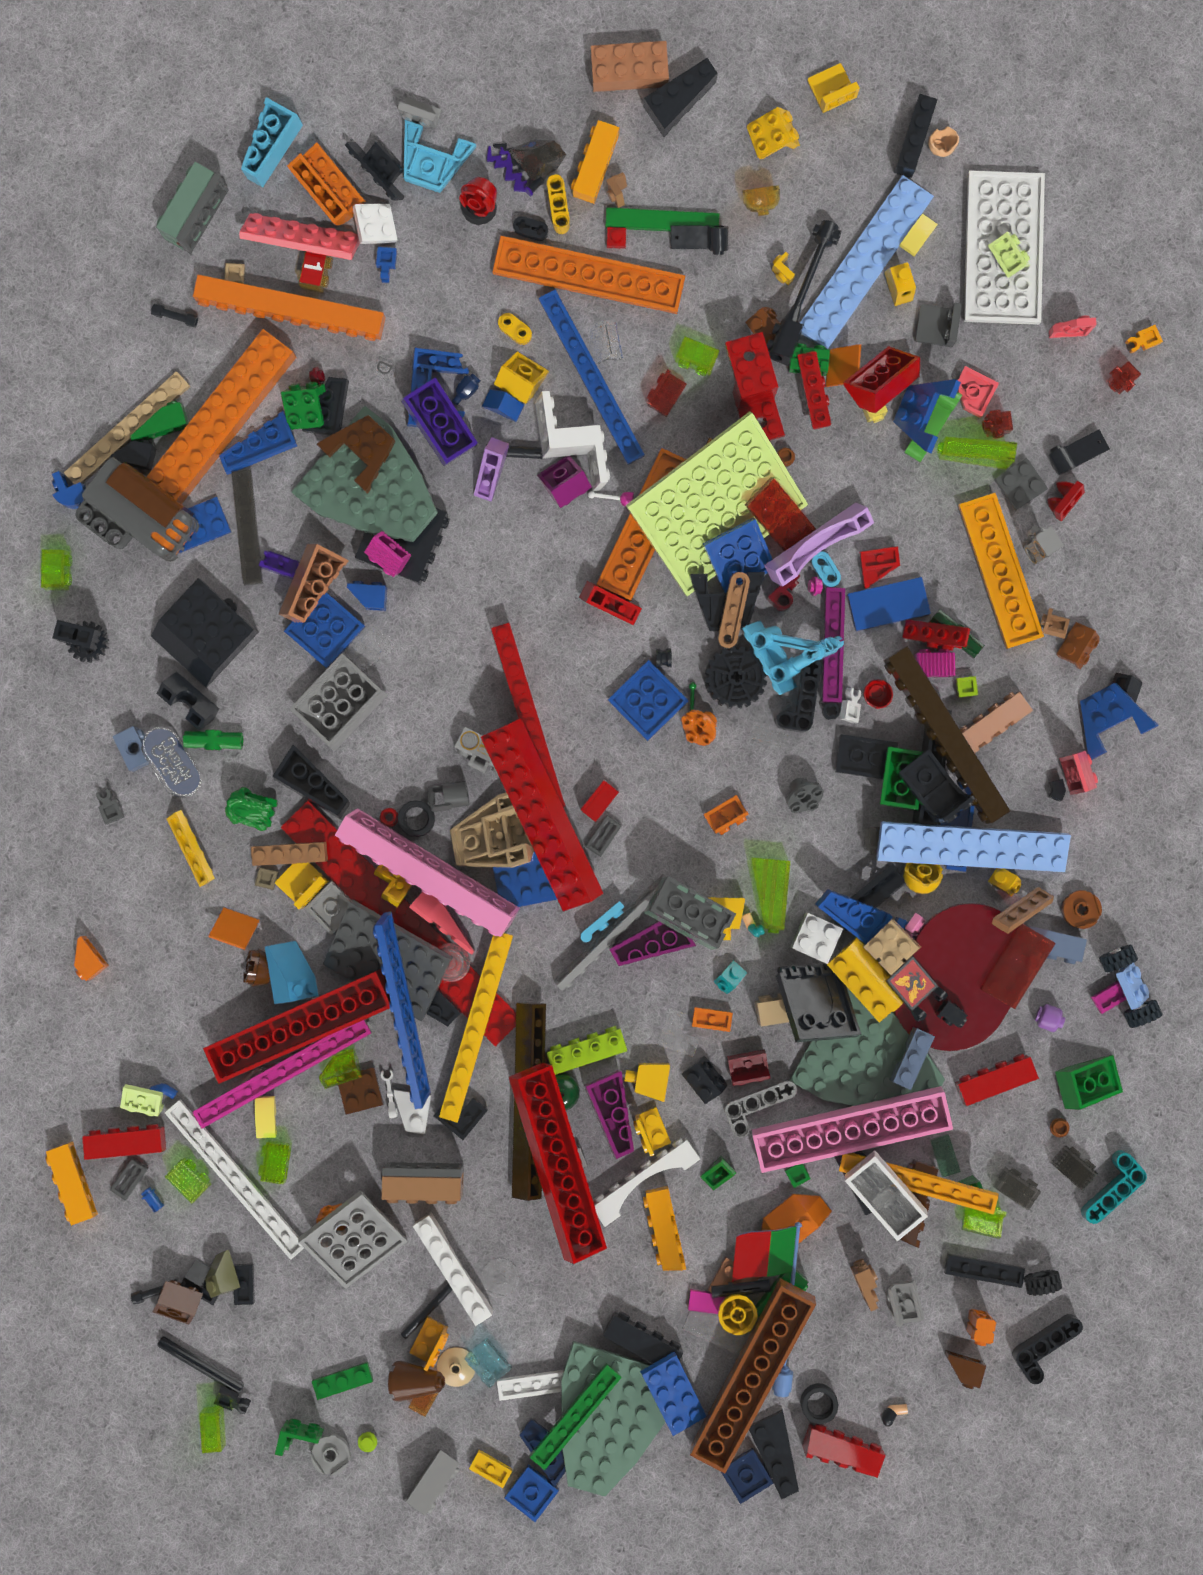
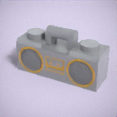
[1023,526,1064,566]
[455,727,497,774]

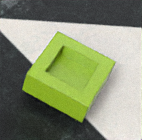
[956,676,978,698]

